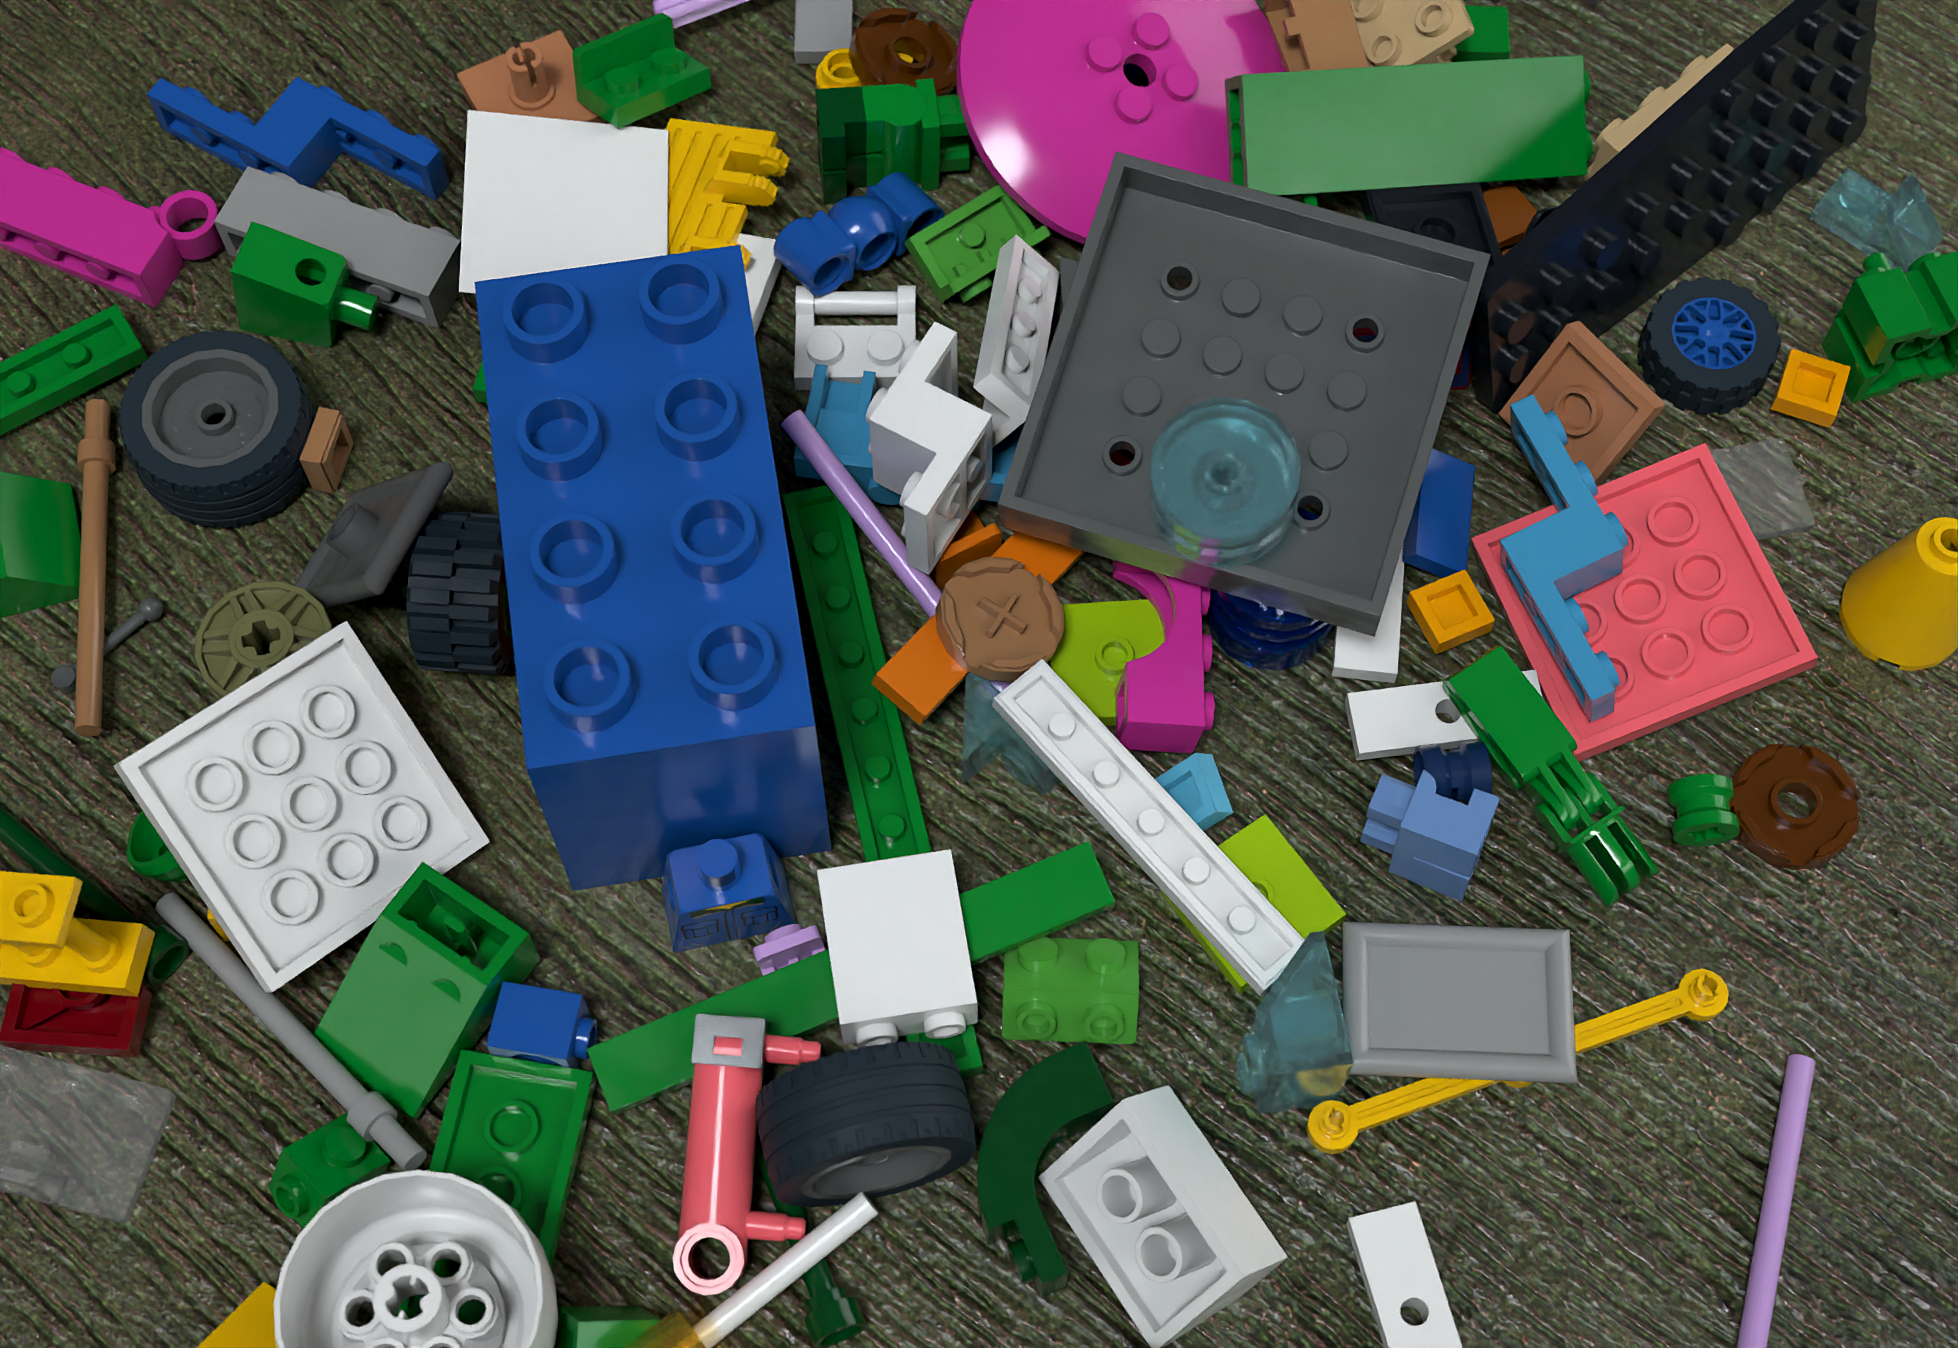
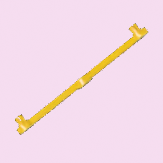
[1306,969,1729,1154]

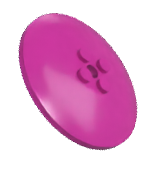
[956,0,1287,245]

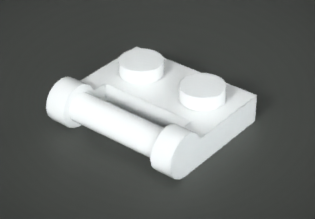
[794,285,916,390]

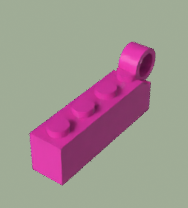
[0,147,223,308]

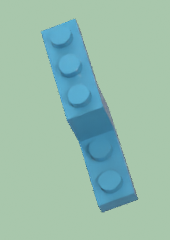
[1500,394,1628,723]

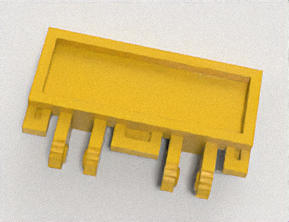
[665,118,790,271]

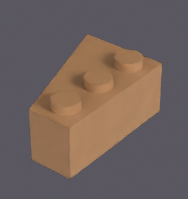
[1262,0,1369,72]

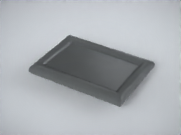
[294,462,453,609]

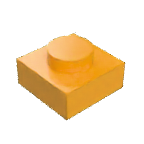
[1771,348,1851,428]
[1406,569,1495,655]

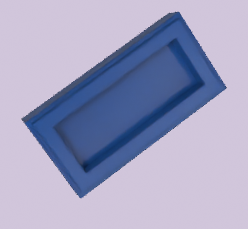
[1402,448,1475,578]

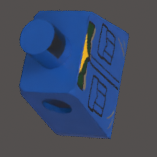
[661,833,796,953]

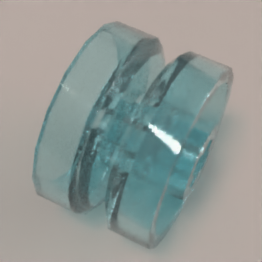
[1150,397,1301,568]

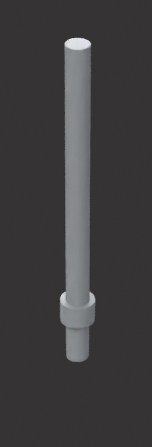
[155,892,427,1171]

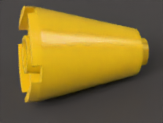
[1839,517,1958,672]

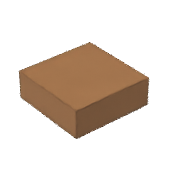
[299,407,354,493]

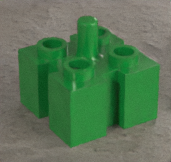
[1821,251,1958,404]

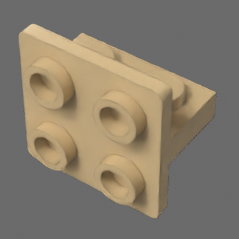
[1350,0,1474,67]

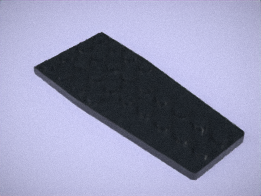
[1471,0,1878,412]

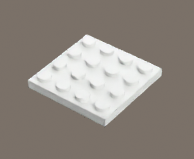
[113,621,490,993]

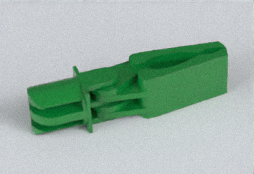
[1442,645,1660,908]

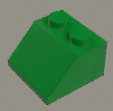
[0,471,81,618]

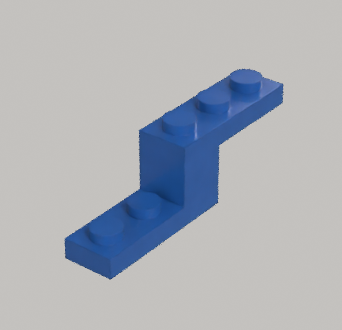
[147,77,450,201]

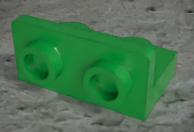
[572,13,711,129]

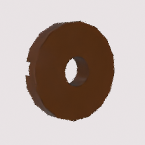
[848,8,958,96]
[1729,743,1860,870]

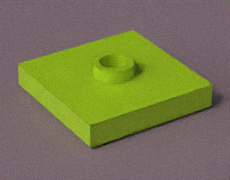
[1049,599,1164,726]
[1160,814,1346,994]

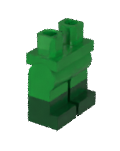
[815,78,970,205]

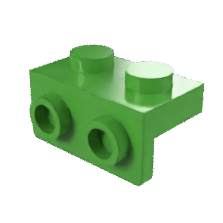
[904,184,1051,303]
[1002,936,1139,1044]

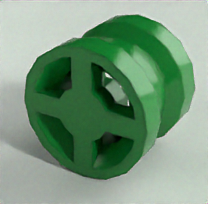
[1666,774,1740,847]

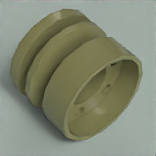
[195,581,333,700]

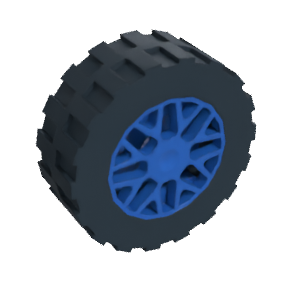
[1637,277,1781,415]

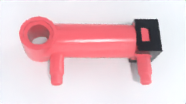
[673,1014,821,1295]

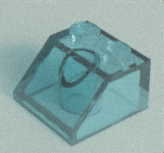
[1236,931,1354,1115]

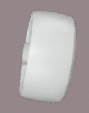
[274,1170,558,1348]

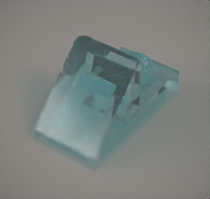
[1810,168,1944,273]
[962,672,1061,795]

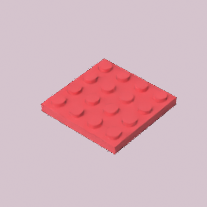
[1471,443,1818,762]

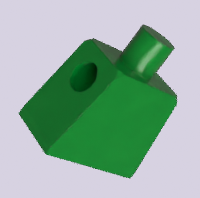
[231,221,380,348]

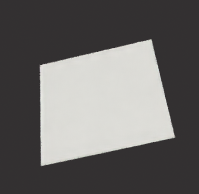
[459,110,668,293]

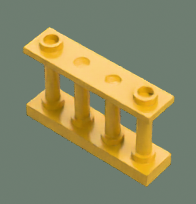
[0,871,155,997]

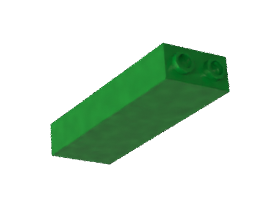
[1224,55,1593,196]

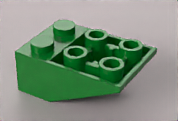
[313,861,541,1120]

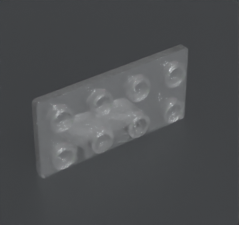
[0,1045,176,1223]

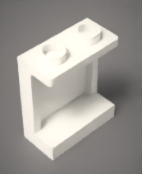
[817,849,978,1048]

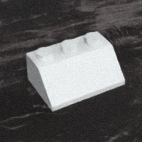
[1038,1085,1288,1348]

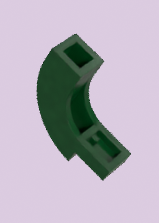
[977,1041,1114,1299]

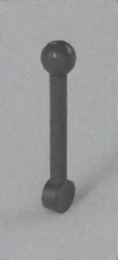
[51,597,164,693]

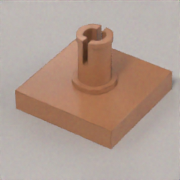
[457,30,611,124]
[1498,321,1666,487]

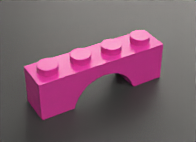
[1112,560,1215,753]

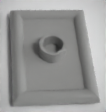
[1342,921,1577,1084]

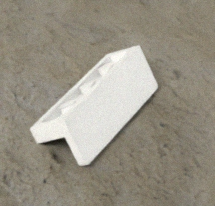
[973,235,1060,448]

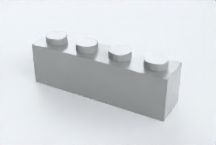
[214,166,461,329]

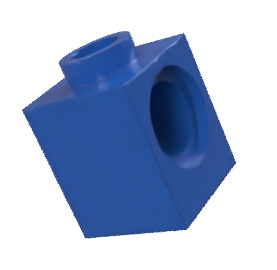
[486,981,597,1069]

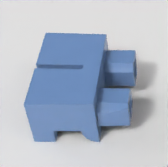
[1360,770,1500,902]

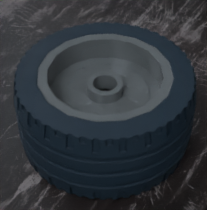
[119,330,316,529]
[755,1041,976,1207]

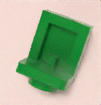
[269,1112,391,1229]

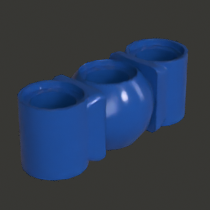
[773,172,945,296]

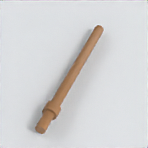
[74,399,116,737]

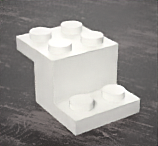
[865,322,992,575]

